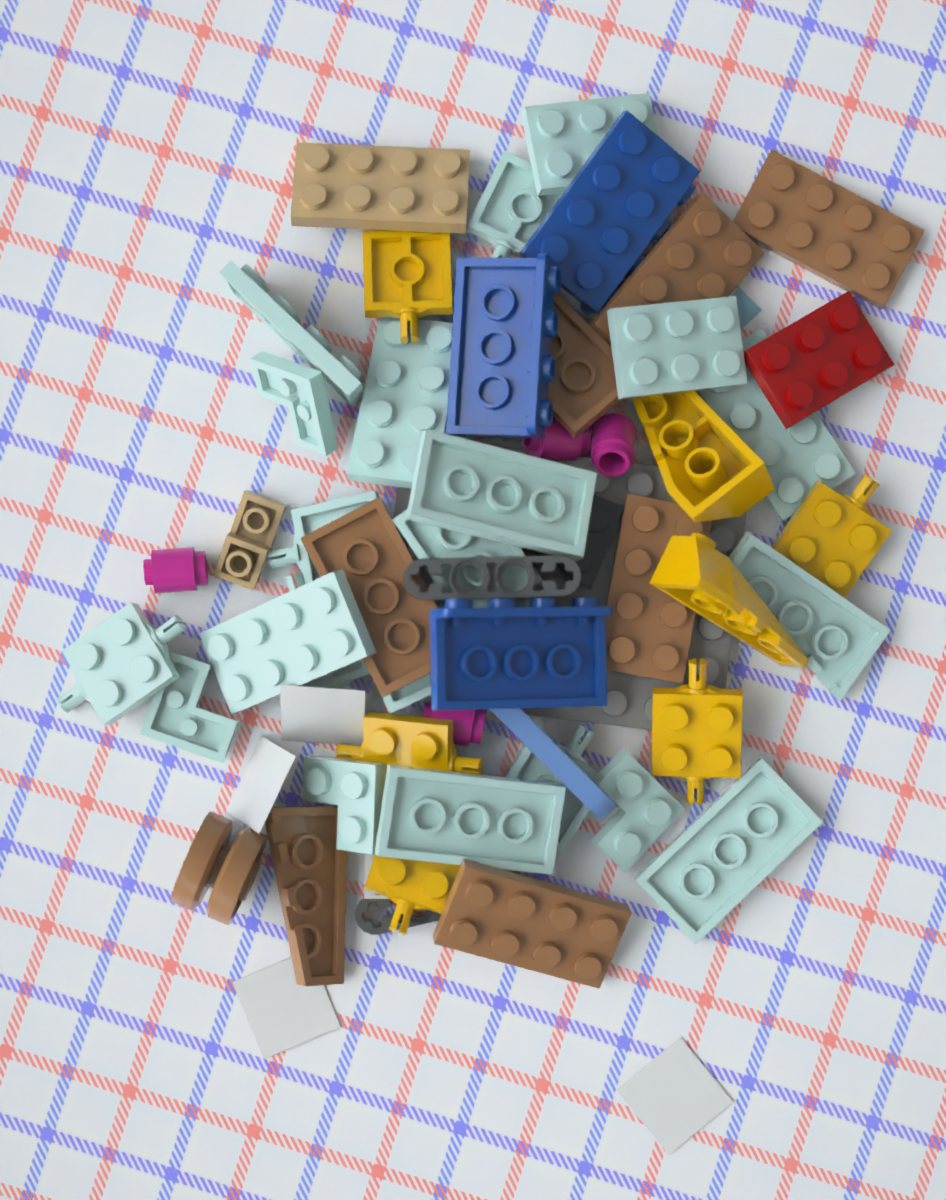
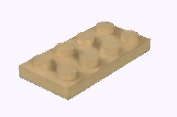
[290,142,470,234]

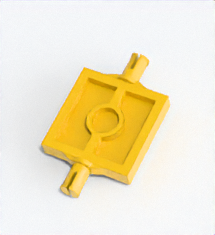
[362,230,453,344]
[771,474,892,598]
[652,658,743,805]
[335,712,484,775]
[364,854,461,935]

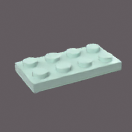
[219,260,364,408]
[346,317,453,489]
[696,328,856,522]
[406,429,597,561]
[199,569,377,715]
[634,758,823,944]
[375,764,566,875]

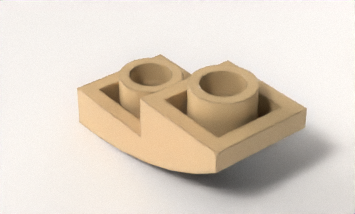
[213,490,288,591]

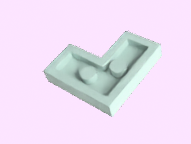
[250,351,339,456]
[140,651,239,763]
[591,748,685,872]
[302,755,386,855]

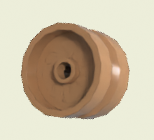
[170,811,268,926]

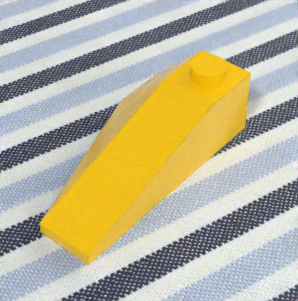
[632,391,775,523]
[649,532,809,668]

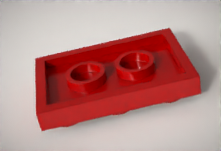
[744,291,895,430]

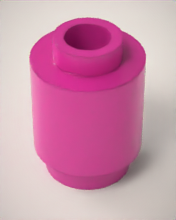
[591,413,636,477]
[522,417,591,461]
[143,547,208,594]
[423,703,487,747]

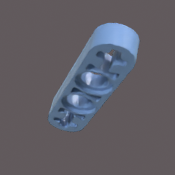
[490,708,617,822]

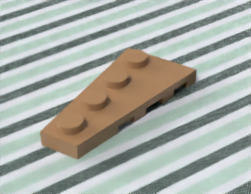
[265,806,347,986]

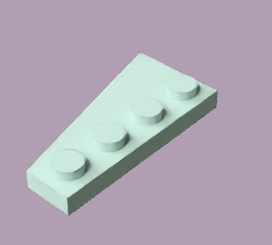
[729,531,891,702]

